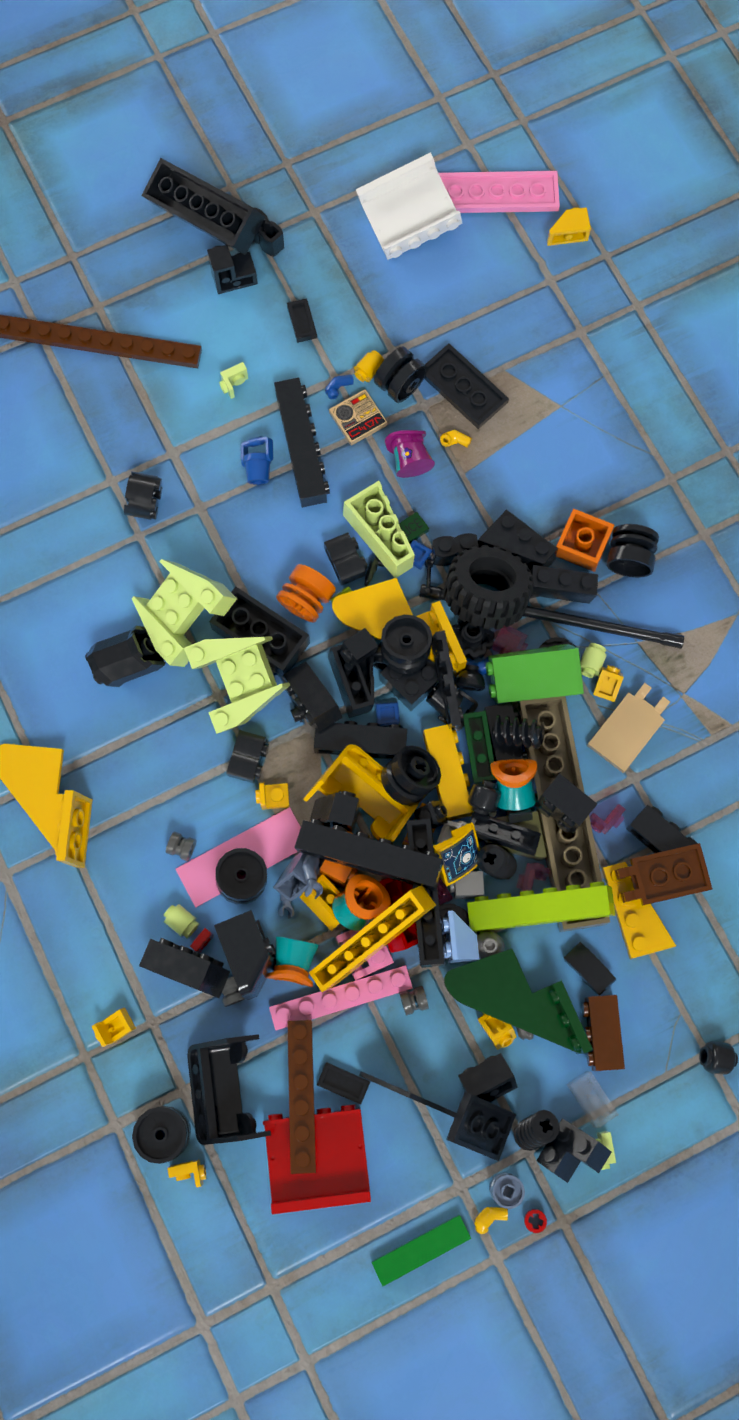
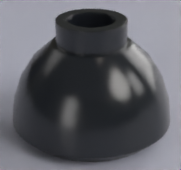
[454,665,485,691]

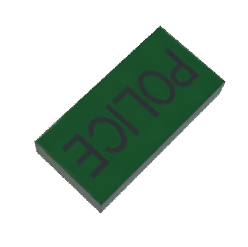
[399,512,429,544]

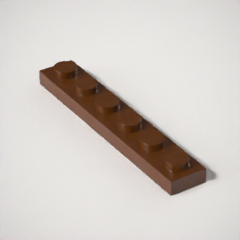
[288,1020,316,1174]

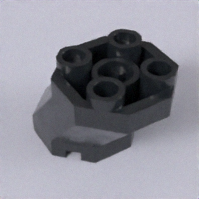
[85,626,166,687]

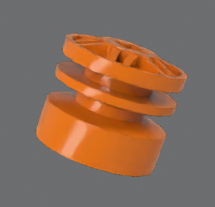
[276,564,336,623]

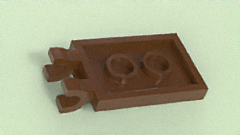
[615,843,713,906]

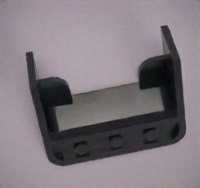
[214,910,276,1000]
[187,1034,271,1145]

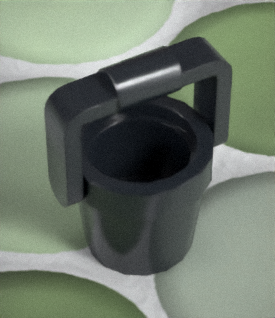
[426,683,478,731]

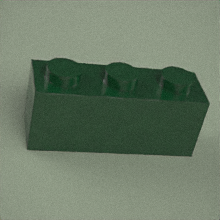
[463,711,497,783]

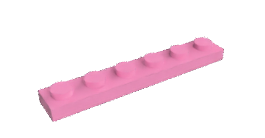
[269,965,413,1031]

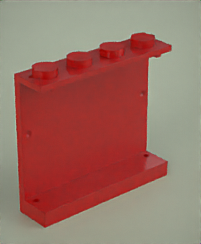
[263,1104,371,1215]

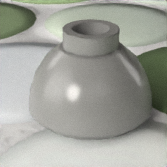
[477,931,505,960]

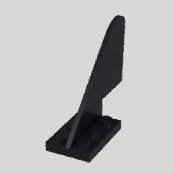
[359,1071,516,1161]

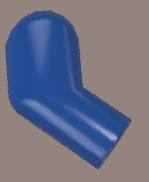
[325,374,354,399]

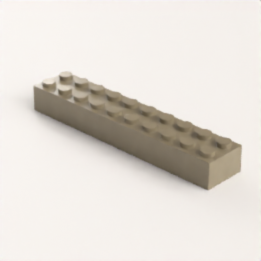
[517,696,610,932]

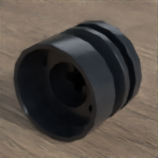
[606,524,659,578]

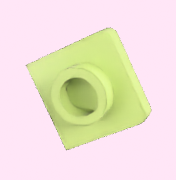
[219,362,248,399]
[596,1131,616,1170]

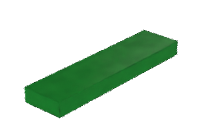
[371,1215,471,1286]

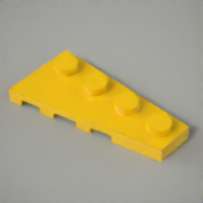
[602,862,676,959]

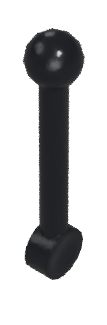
[424,559,434,596]

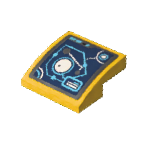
[433,822,480,887]

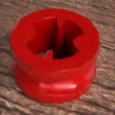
[524,1209,547,1233]

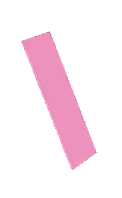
[176,807,301,908]

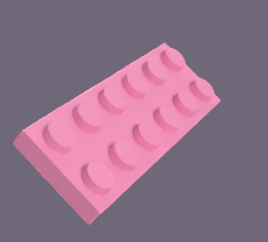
[439,171,560,213]

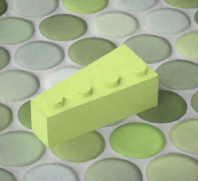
[343,481,415,578]

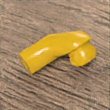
[440,430,472,448]

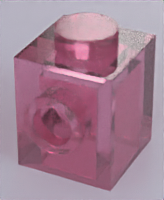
[492,626,529,654]

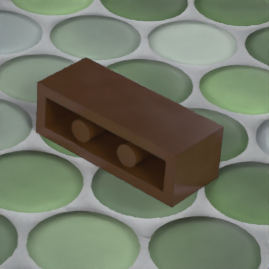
[582,995,625,1071]

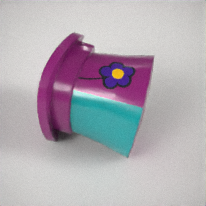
[385,430,435,478]

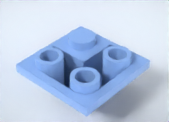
[441,910,479,963]

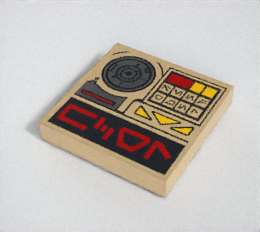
[329,390,387,446]

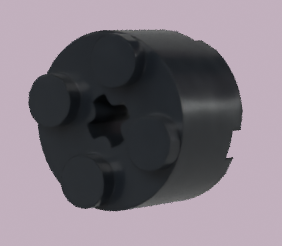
[124,472,163,520]

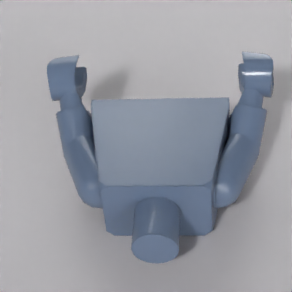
[273,853,324,919]

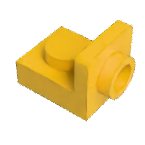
[593,665,624,702]
[255,783,290,810]
[478,1014,517,1050]
[167,1159,207,1188]

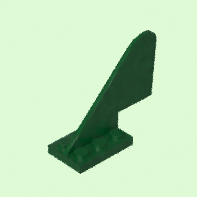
[444,949,593,1054]

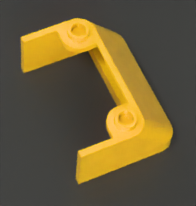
[303,744,418,842]

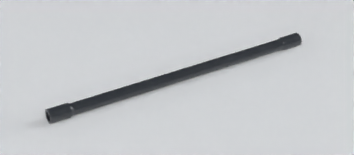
[419,584,684,649]

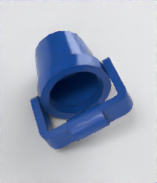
[241,436,274,485]

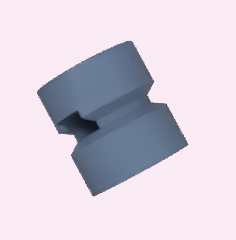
[489,1172,525,1209]

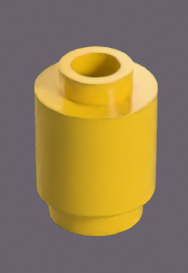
[354,350,384,382]

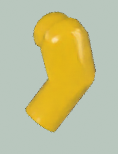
[474,1207,508,1234]

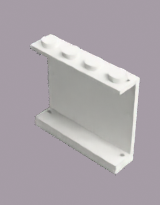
[356,152,463,260]

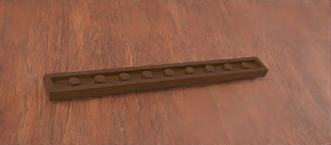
[0,315,202,369]

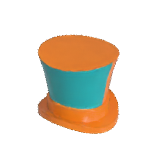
[491,759,537,811]
[332,874,391,931]
[266,936,319,987]

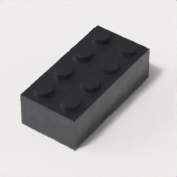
[209,586,310,678]

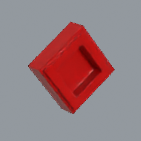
[190,928,214,953]

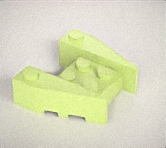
[132,559,237,667]
[184,636,290,734]

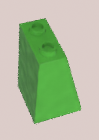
[486,644,584,703]

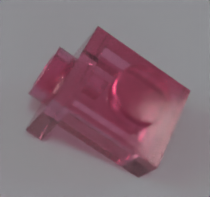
[590,804,626,834]
[516,863,550,896]

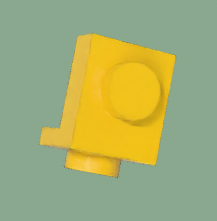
[92,1007,136,1047]

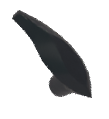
[364,555,385,587]

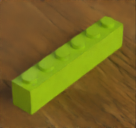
[467,882,616,932]

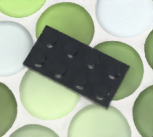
[424,344,509,429]

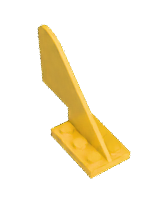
[332,578,467,677]
[0,744,93,868]

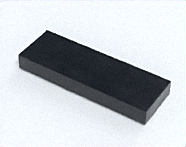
[470,812,541,856]

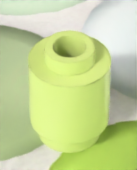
[580,643,607,678]
[164,904,199,939]

